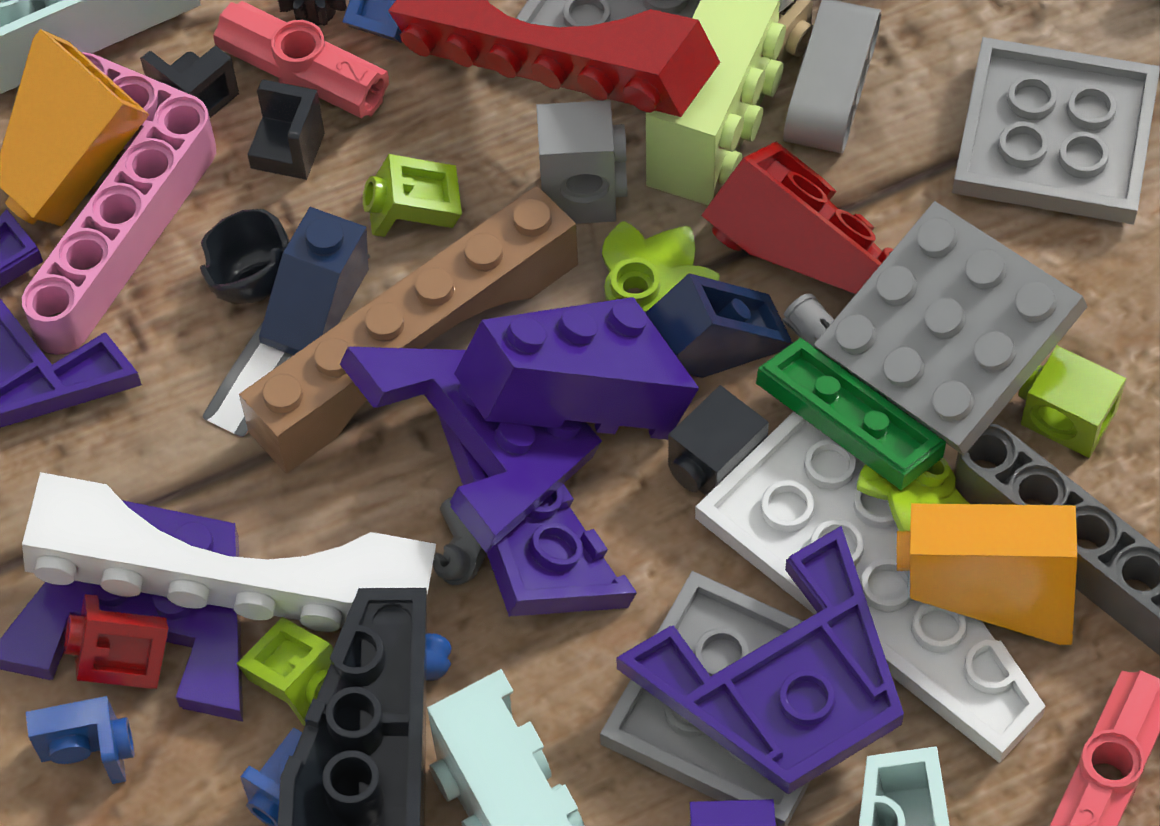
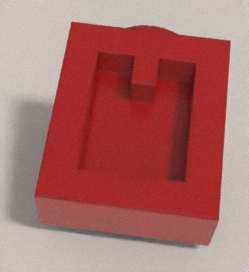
[64,594,168,689]

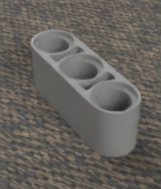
[783,0,881,154]

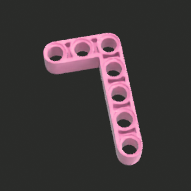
[22,52,216,355]

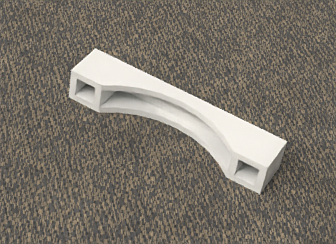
[22,472,436,632]

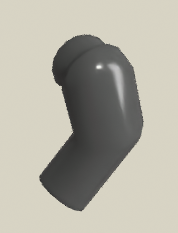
[433,496,487,585]

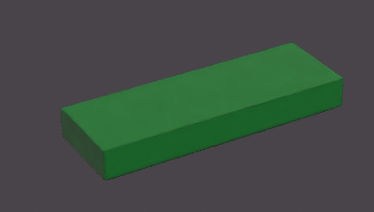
[756,337,947,490]

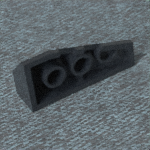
[278,588,427,826]

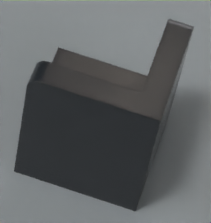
[140,45,239,118]
[247,80,325,180]

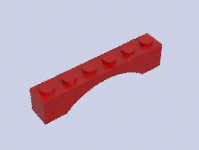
[388,0,721,117]

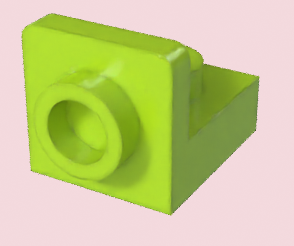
[363,154,462,237]
[236,617,334,726]

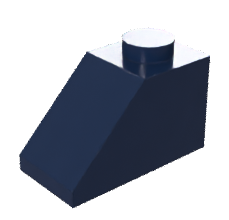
[259,207,369,355]
[646,273,793,378]

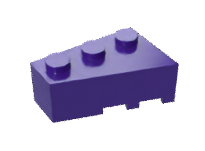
[454,297,699,440]

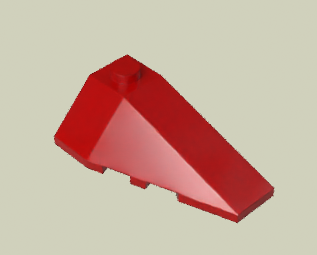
[701,141,894,294]

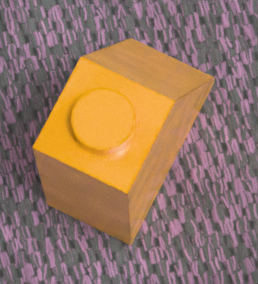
[0,29,150,227]
[897,503,1077,645]

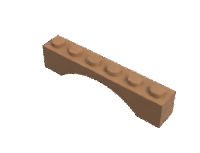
[239,185,578,474]

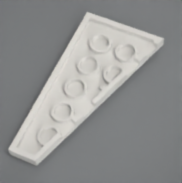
[695,411,1046,763]

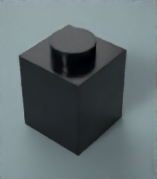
[668,385,769,496]

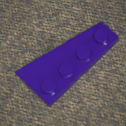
[437,412,637,617]

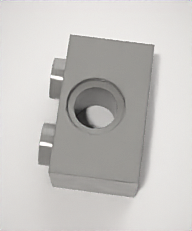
[536,100,627,224]

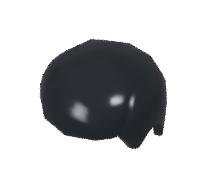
[200,209,290,304]

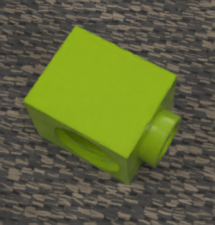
[1018,345,1127,458]

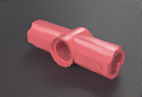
[213,1,389,119]
[1049,670,1160,826]

